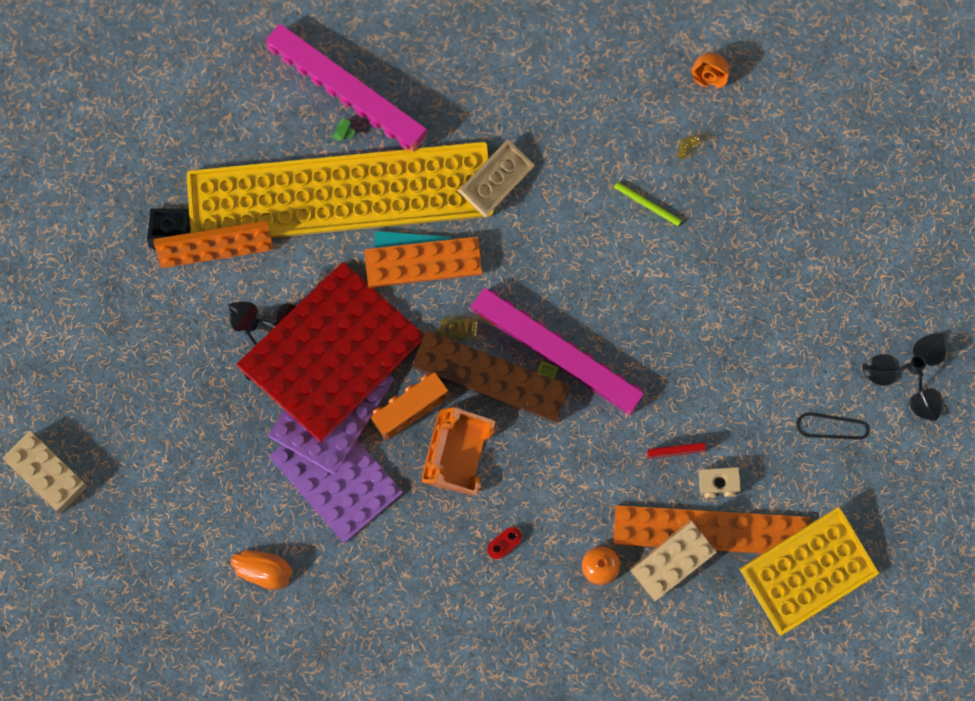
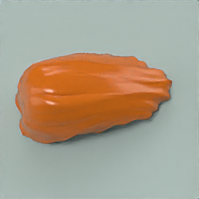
[230,549,292,590]

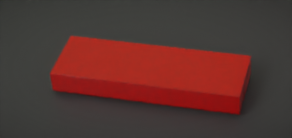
[646,442,706,460]

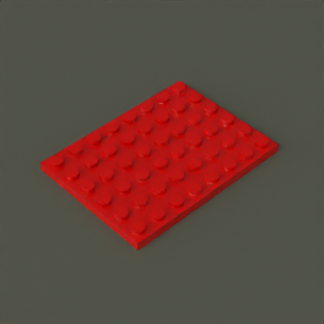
[236,262,424,443]

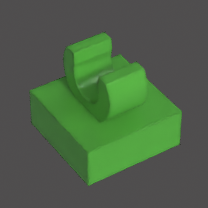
[332,118,356,141]

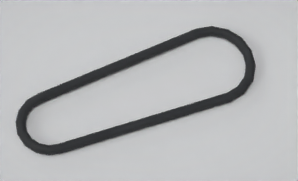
[796,413,869,440]

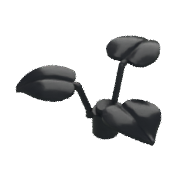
[228,301,297,381]
[862,334,946,421]

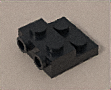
[147,208,189,251]

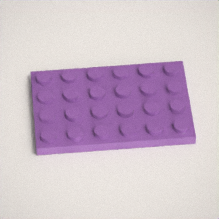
[268,376,394,475]
[269,440,403,544]

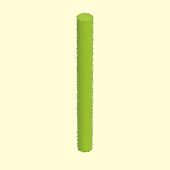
[614,181,682,226]

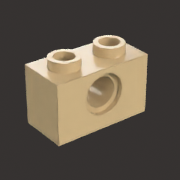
[698,467,741,498]

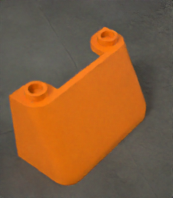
[422,407,495,496]

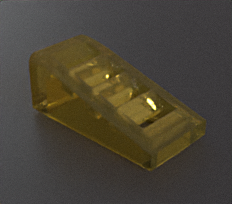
[439,318,479,341]

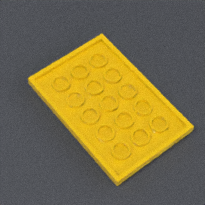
[739,507,879,636]

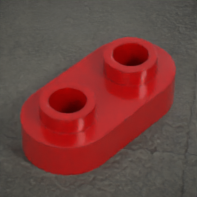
[487,527,522,560]

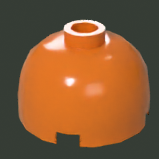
[691,52,729,89]
[582,546,621,585]

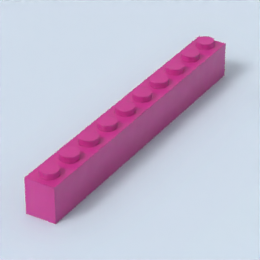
[266,23,428,152]
[471,288,644,415]

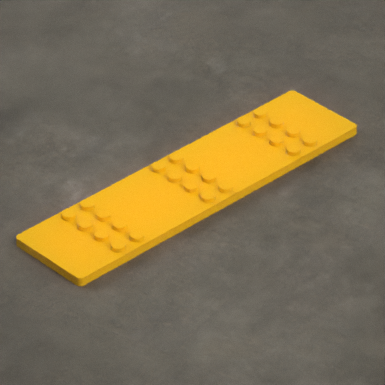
[186,142,494,238]

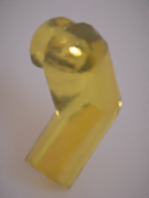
[677,135,700,160]

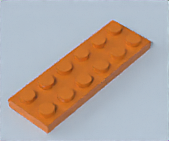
[154,221,274,268]
[364,237,482,288]

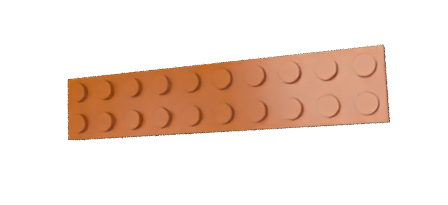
[613,505,810,554]

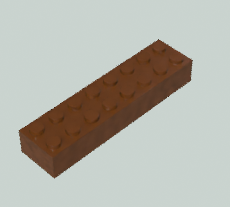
[412,330,570,424]

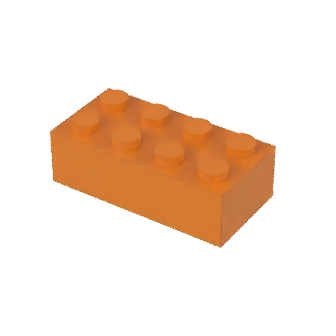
[371,372,449,441]

